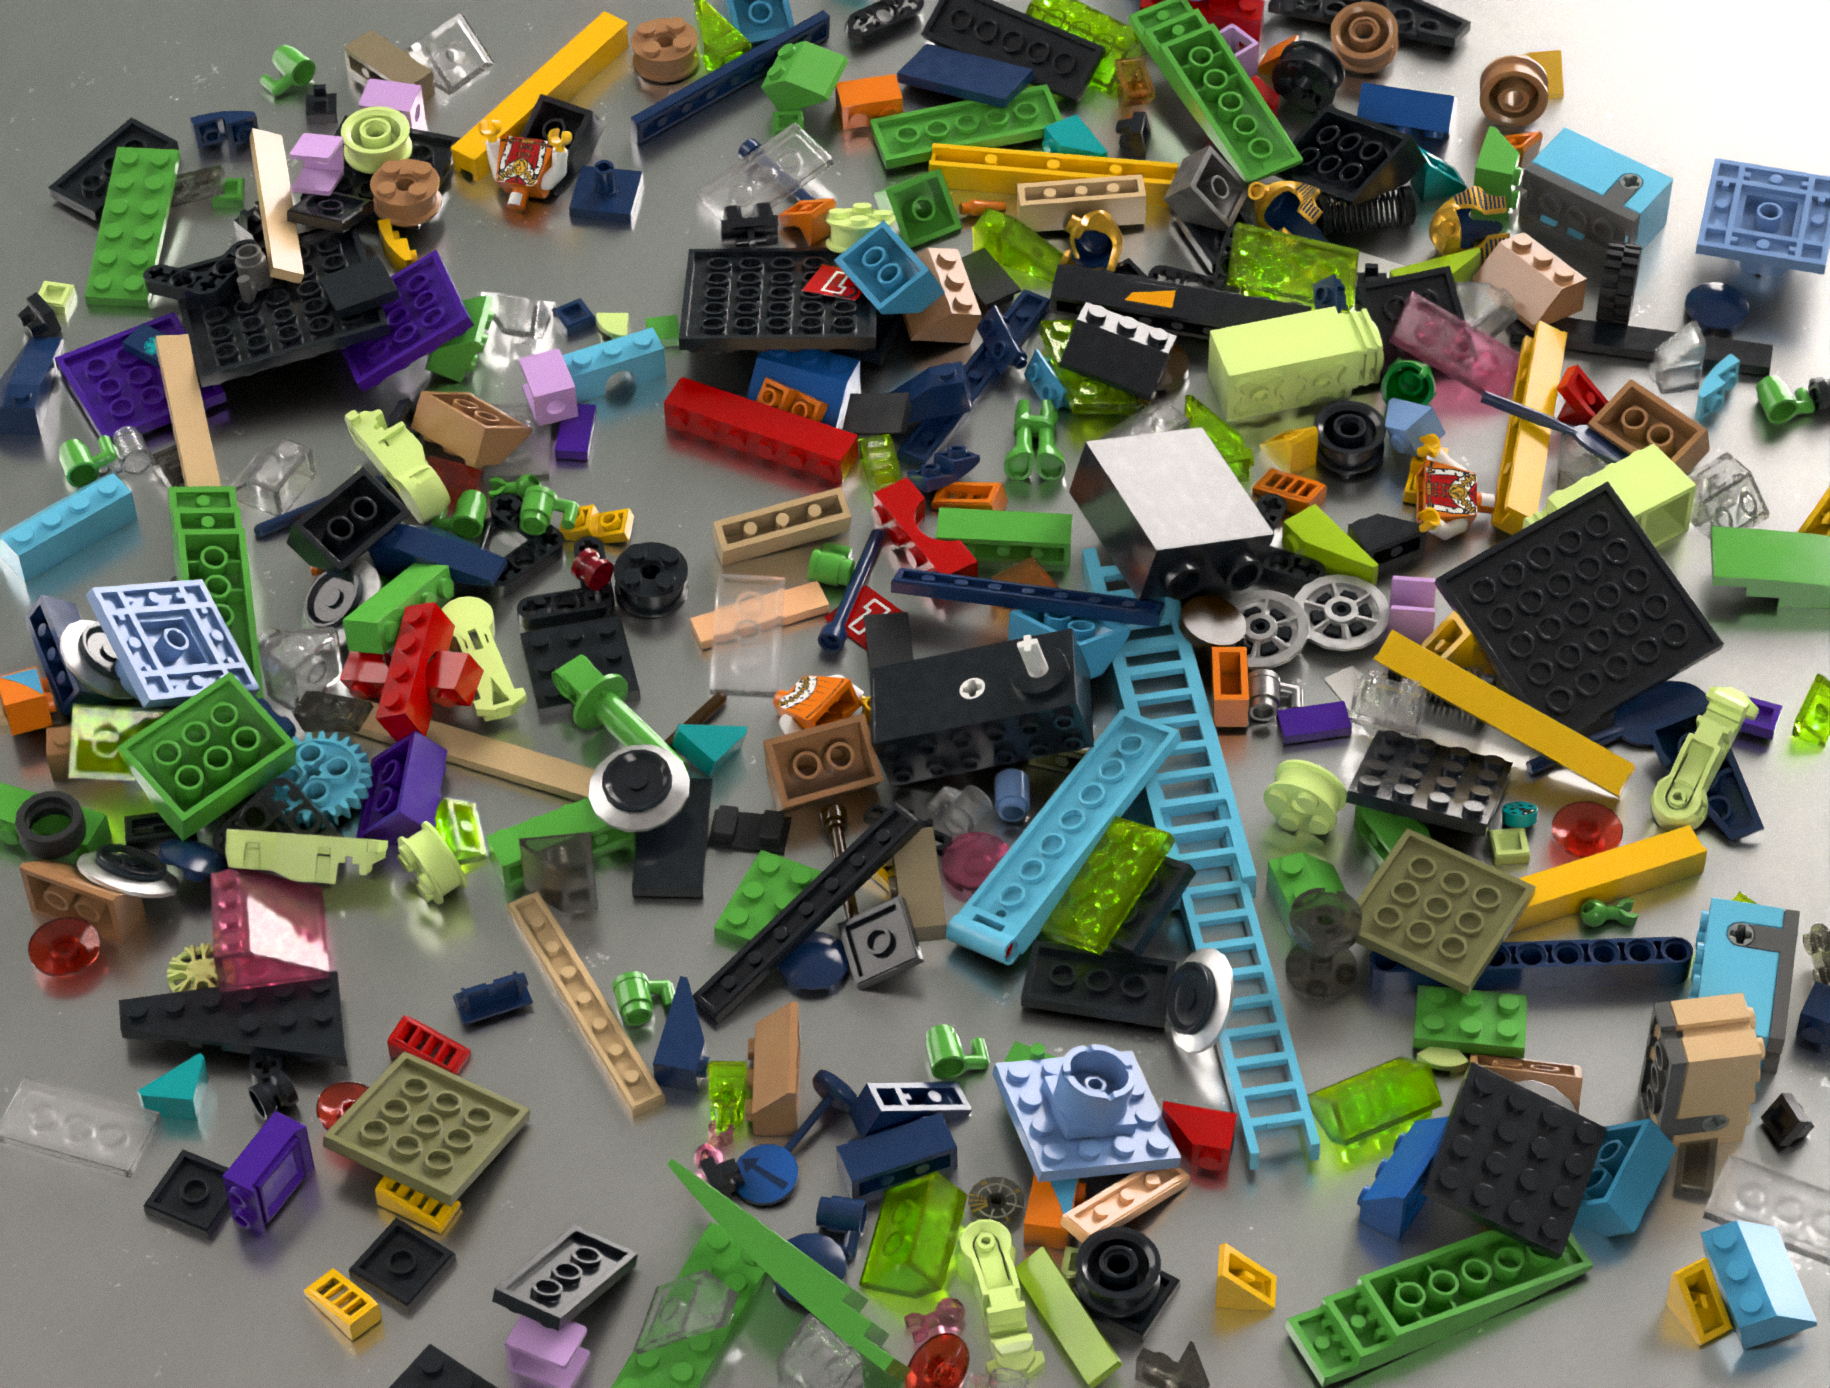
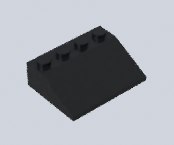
[1273,105,1426,206]

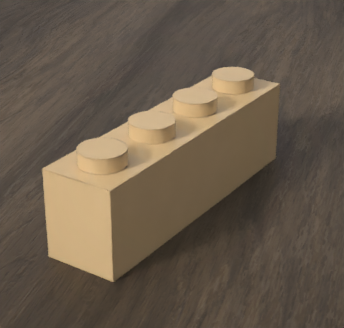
[1017,174,1146,233]
[712,487,852,566]

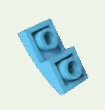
[1695,354,1740,420]

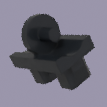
[721,202,779,248]

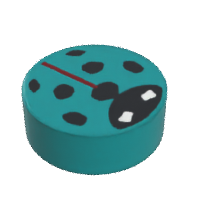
[1502,801,1538,828]

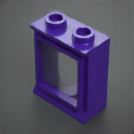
[223,1111,315,1234]

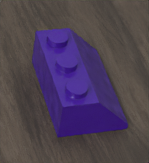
[356,730,448,846]

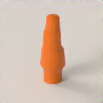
[959,199,1006,217]

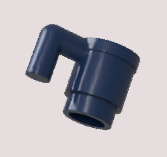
[816,1195,868,1261]

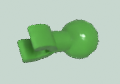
[488,474,541,501]
[1580,898,1638,927]

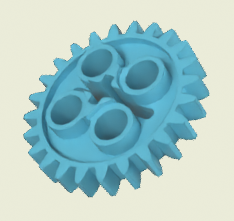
[259,731,373,830]

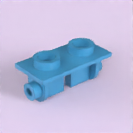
[1024,349,1078,410]

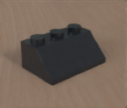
[1058,302,1177,401]
[286,466,411,574]

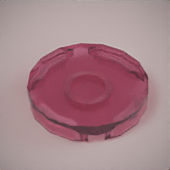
[942,832,1009,894]

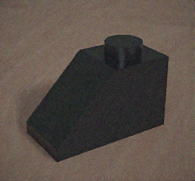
[1347,513,1427,569]

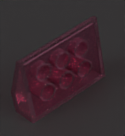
[211,869,330,992]

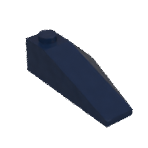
[0,337,64,435]
[368,523,508,586]
[1646,703,1764,842]

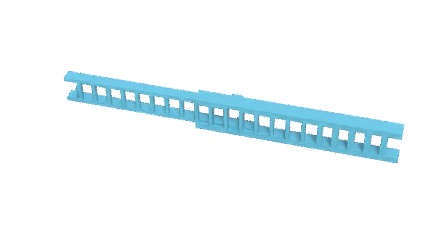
[1082,547,1320,1170]

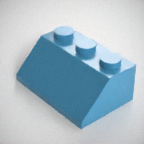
[834,220,945,314]
[1008,609,1130,679]
[1573,1118,1677,1237]
[1700,1220,1817,1350]

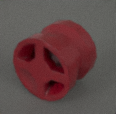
[571,548,614,591]

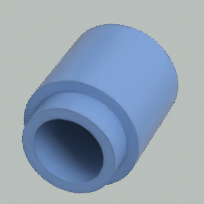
[994,768,1030,822]

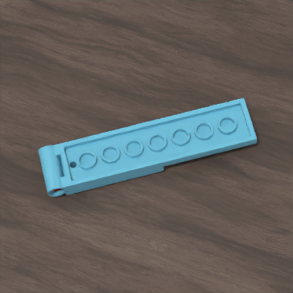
[946,709,1182,965]

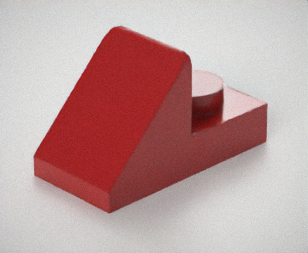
[1556,364,1609,426]

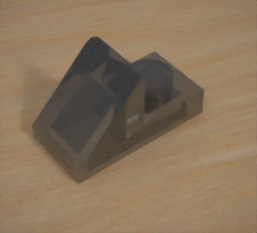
[1135,1341,1210,1388]

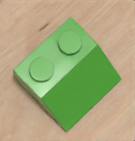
[761,41,849,111]
[1470,126,1523,221]
[873,168,962,248]
[1266,852,1353,941]

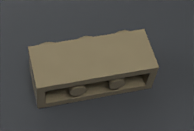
[344,30,435,102]
[886,827,947,942]

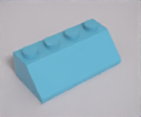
[0,473,138,583]

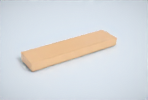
[690,580,830,650]
[1060,1167,1191,1243]

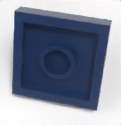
[569,160,643,223]

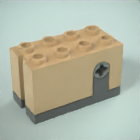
[1638,993,1765,1149]

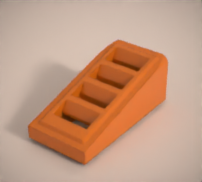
[1252,468,1327,515]
[931,482,1008,511]

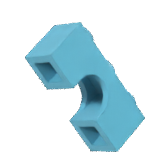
[562,327,666,403]

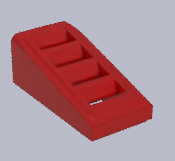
[387,1015,471,1075]

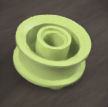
[341,106,412,174]
[826,203,895,254]
[1263,759,1347,834]
[397,821,468,905]

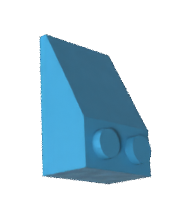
[724,0,794,48]

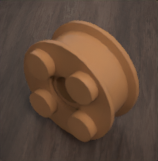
[1331,2,1399,74]
[631,17,700,82]
[1479,55,1548,127]
[370,159,442,227]

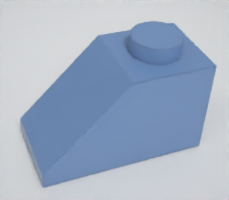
[1385,398,1446,457]

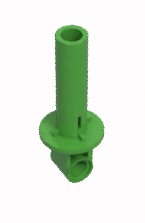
[551,654,688,771]

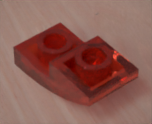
[425,456,483,499]

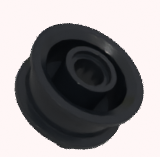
[1272,40,1345,112]
[1313,401,1386,476]
[614,542,689,618]
[1076,1227,1161,1317]

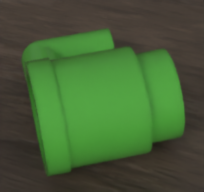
[260,45,316,96]
[1756,375,1816,424]
[59,435,117,487]
[519,485,579,535]
[430,490,488,539]
[807,542,855,587]
[612,971,675,1026]
[925,1024,990,1080]

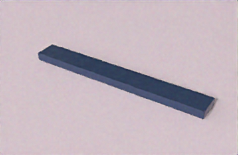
[630,10,830,145]
[897,289,1050,469]
[891,568,1165,627]

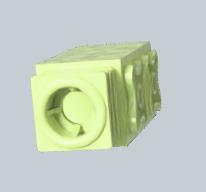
[1208,306,1384,422]
[1523,444,1696,547]

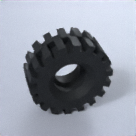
[1596,240,1642,325]

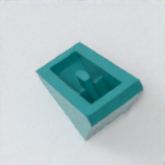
[1410,147,1468,203]
[672,724,747,778]
[137,1053,209,1121]

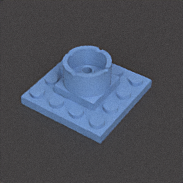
[1695,158,1830,277]
[86,579,260,708]
[992,1044,1181,1182]

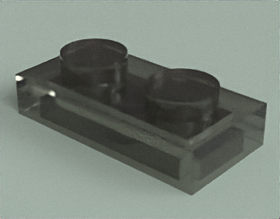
[170,165,226,207]

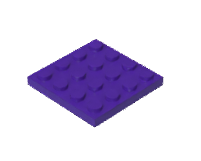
[342,250,474,392]
[55,312,227,445]

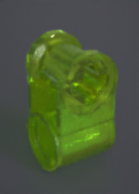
[709,1061,748,1131]

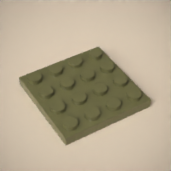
[1338,828,1536,995]
[323,1051,530,1207]

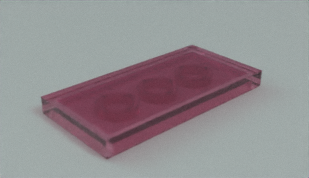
[1389,291,1520,398]

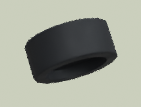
[15,791,87,859]

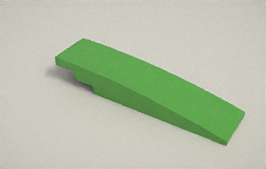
[1128,0,1303,185]
[167,486,264,699]
[1710,526,1830,609]
[667,1158,911,1382]
[1285,1229,1593,1387]

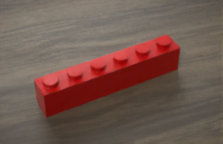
[663,377,859,484]

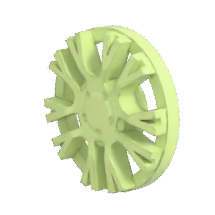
[167,943,236,993]

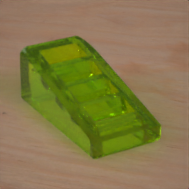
[859,434,903,501]

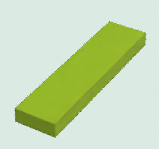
[1015,1246,1123,1388]

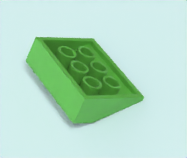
[117,672,296,841]

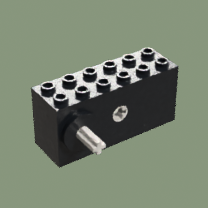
[870,628,1094,786]

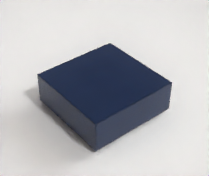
[552,298,596,337]

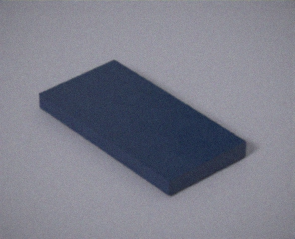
[897,44,1034,108]

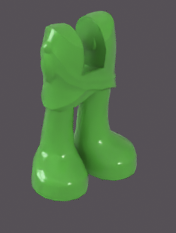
[1004,399,1066,481]

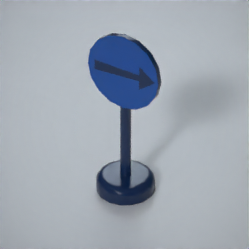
[736,1069,857,1206]

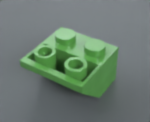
[425,295,495,383]

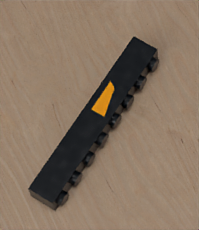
[1050,264,1312,340]

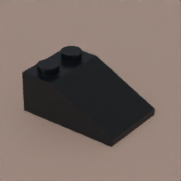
[520,94,605,196]

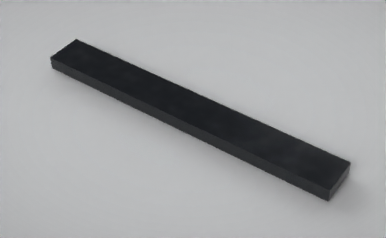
[1510,317,1773,376]
[692,802,923,1024]

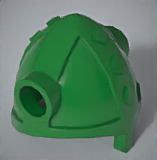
[1381,356,1437,406]

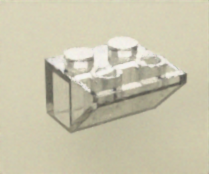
[1688,452,1770,539]
[1349,669,1430,739]
[776,1313,864,1388]

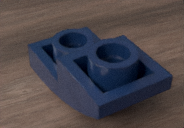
[190,111,259,148]
[907,445,980,492]

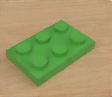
[714,850,823,946]
[1413,985,1527,1058]

